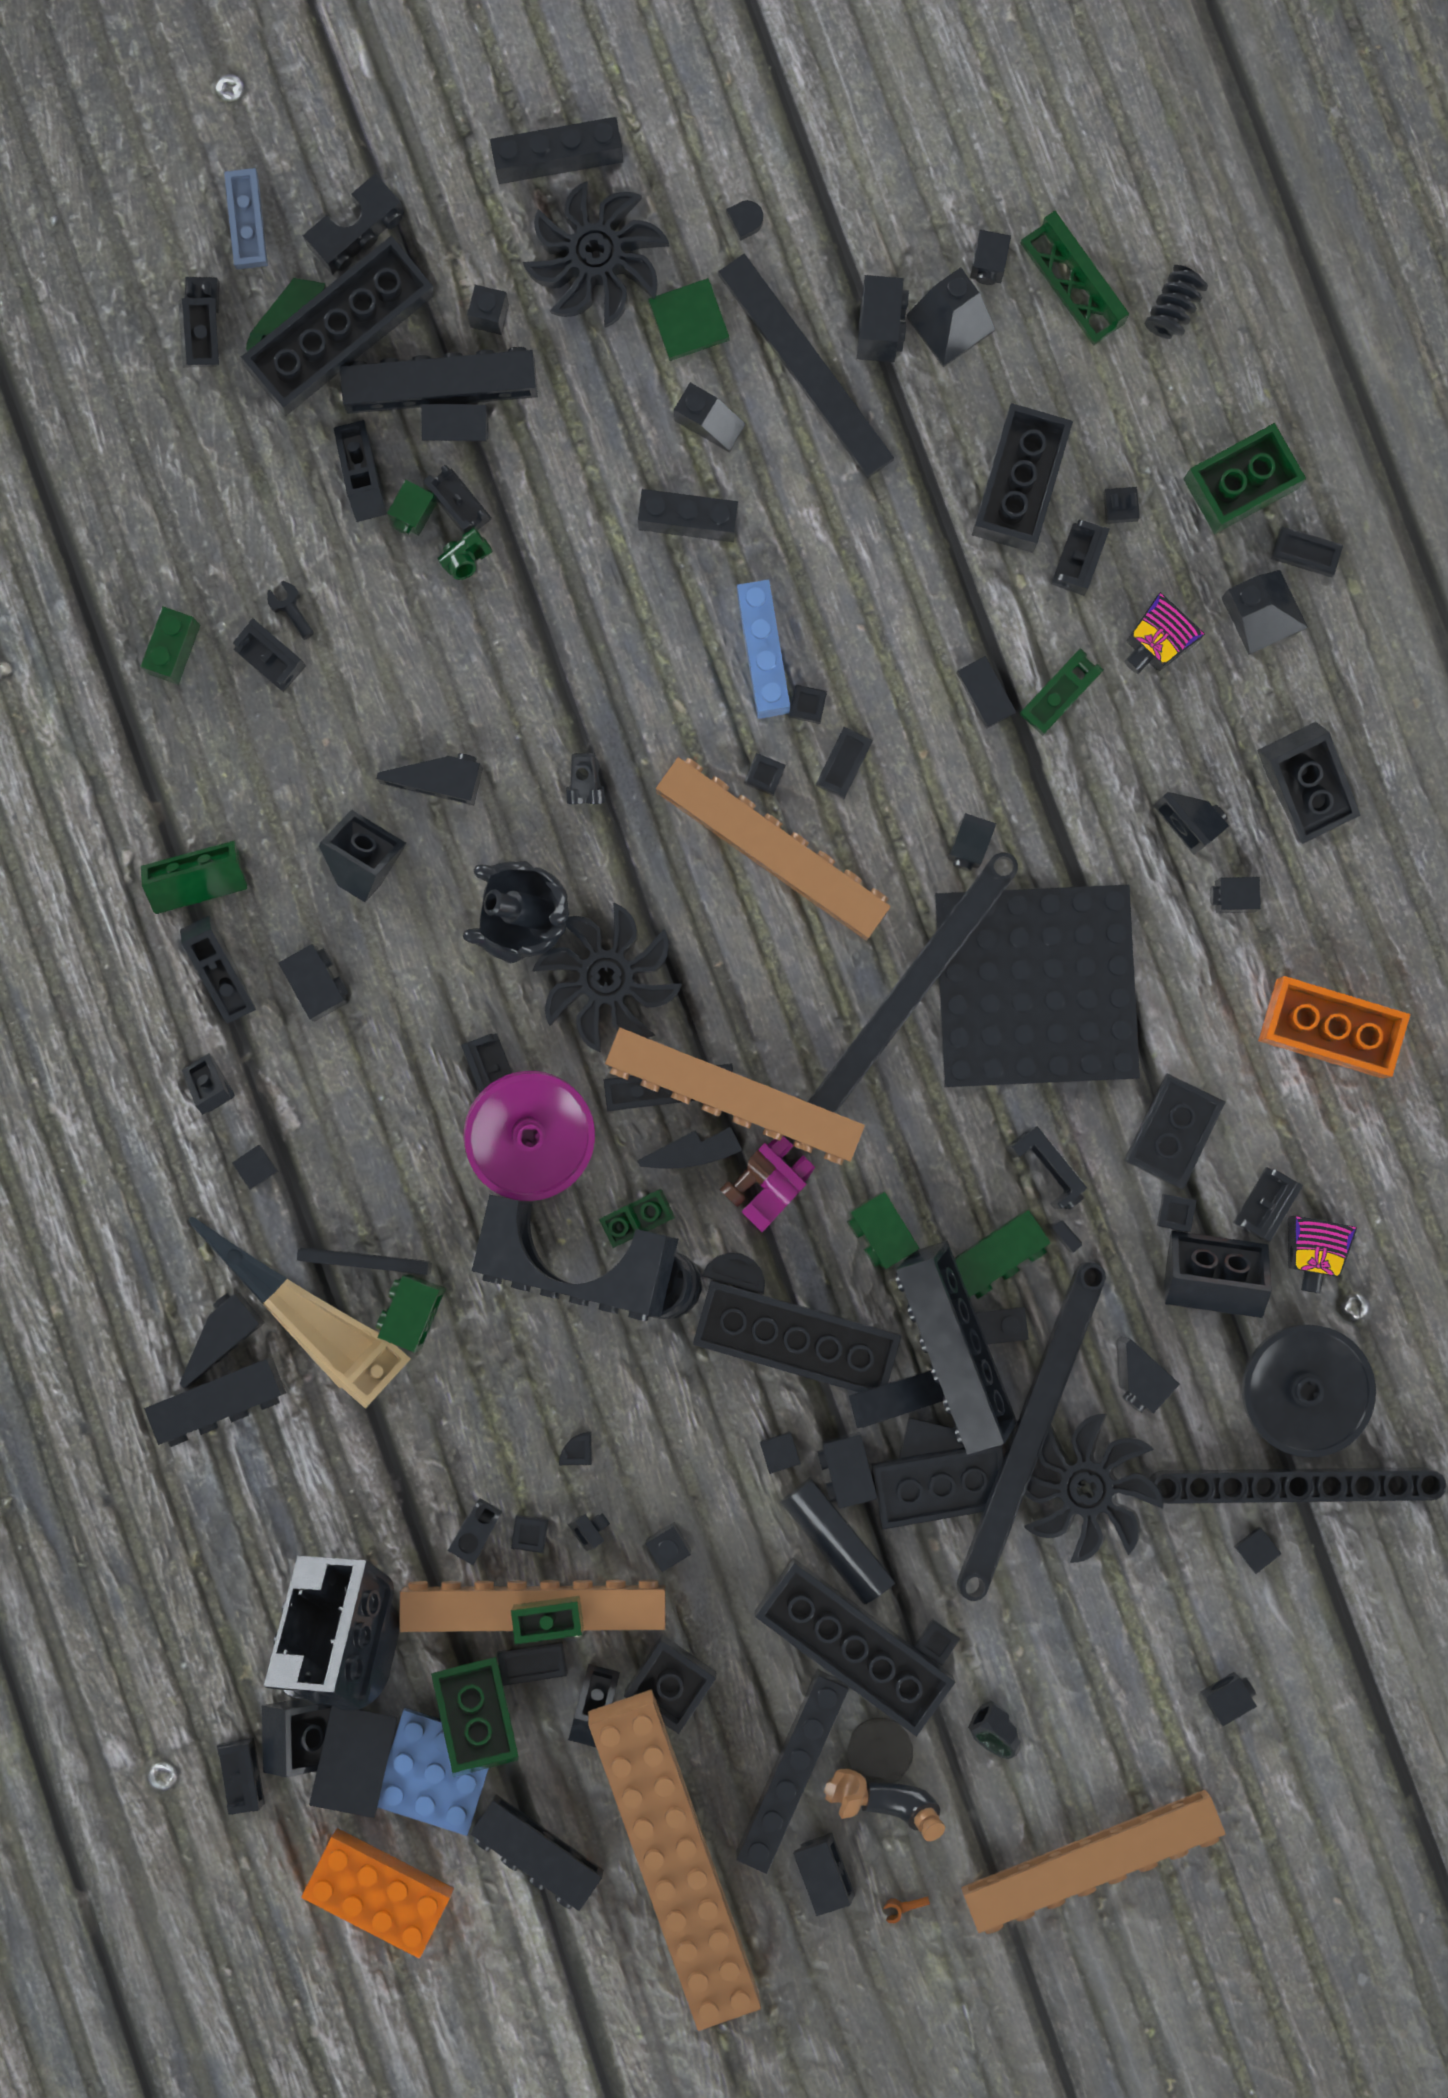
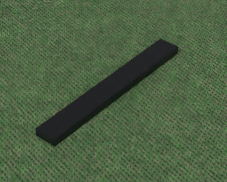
[718,253,894,479]

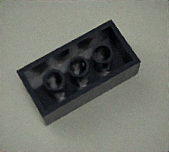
[971,403,1073,553]

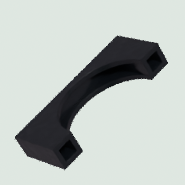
[472,1194,679,1321]

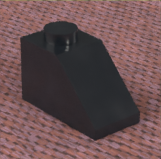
[674,382,746,453]
[948,813,997,871]
[568,1664,620,1747]

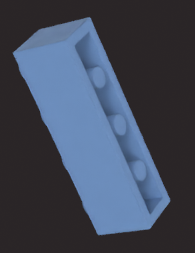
[737,580,790,719]

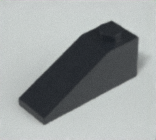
[333,420,387,522]
[376,753,483,806]
[180,915,256,1024]
[179,1293,265,1389]

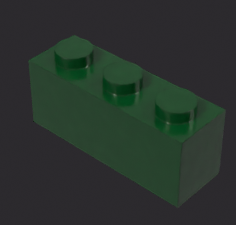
[955,1210,1051,1299]

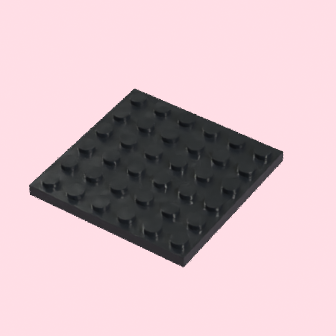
[934,884,1140,1088]

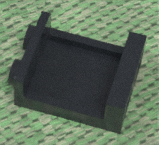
[1005,1126,1087,1210]

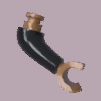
[824,1769,945,1841]

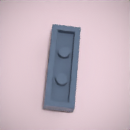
[224,168,268,270]

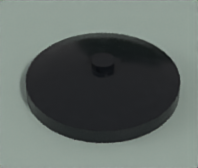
[1242,1324,1376,1458]

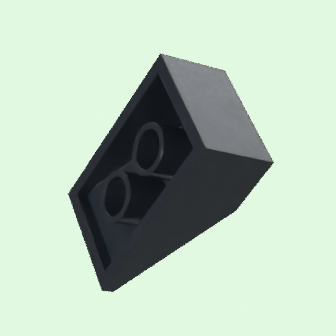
[1257,722,1361,844]

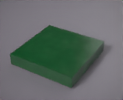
[648,278,730,361]

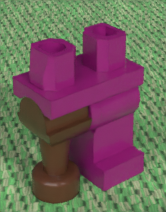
[719,1136,815,1232]

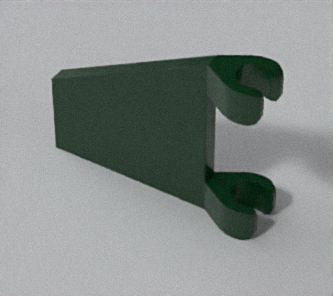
[246,278,326,351]

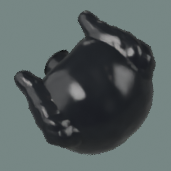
[463,861,569,964]

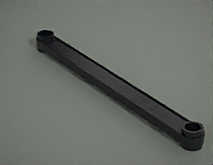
[808,852,1018,1113]
[957,1262,1106,1601]

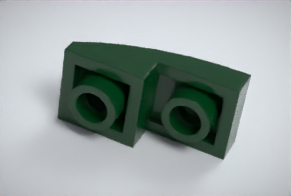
[599,1189,676,1248]

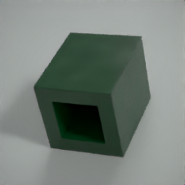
[387,479,437,536]

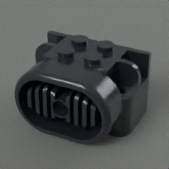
[264,1556,400,1711]

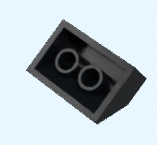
[1164,1231,1272,1318]

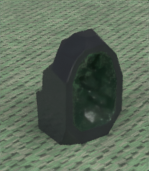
[968,1701,1021,1759]

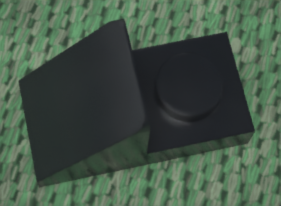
[182,1053,235,1115]

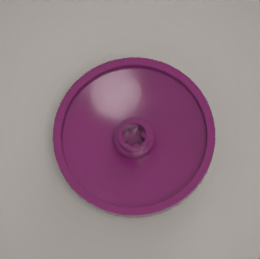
[463,1071,595,1201]

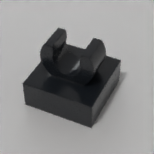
[185,277,220,313]
[1103,487,1140,524]
[568,1513,610,1551]

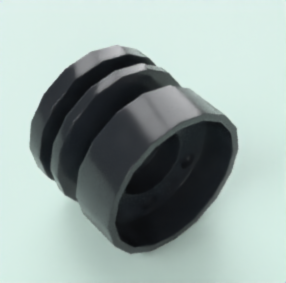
[649,1252,702,1319]

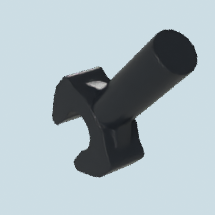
[267,581,314,640]

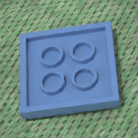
[377,1708,489,1836]

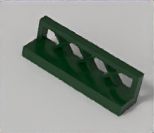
[1020,210,1129,346]

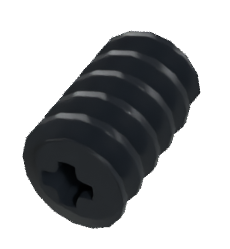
[1144,265,1208,339]

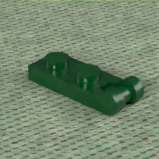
[1019,648,1104,736]

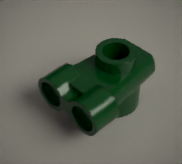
[437,527,493,580]

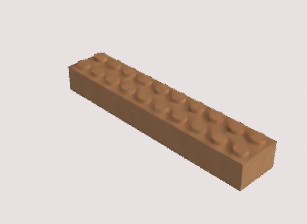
[588,1689,761,2031]

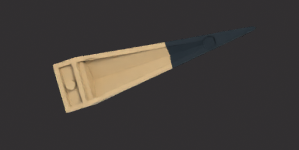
[189,1217,411,1409]

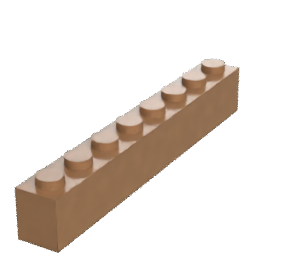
[656,757,891,941]
[605,1027,865,1165]
[400,1579,666,1632]
[961,1790,1226,1934]

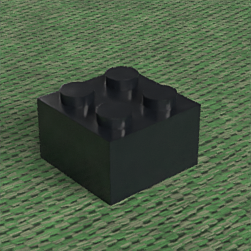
[856,275,909,362]
[624,1635,716,1734]

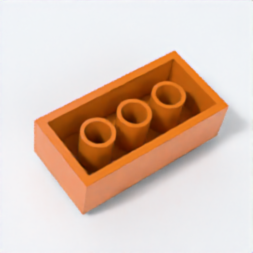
[1258,976,1411,1079]
[301,1828,454,1959]

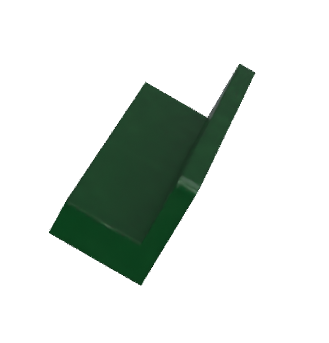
[141,840,247,914]

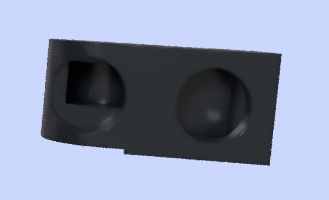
[447,1498,502,1565]

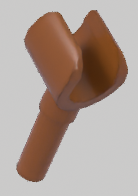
[883,1896,930,1923]

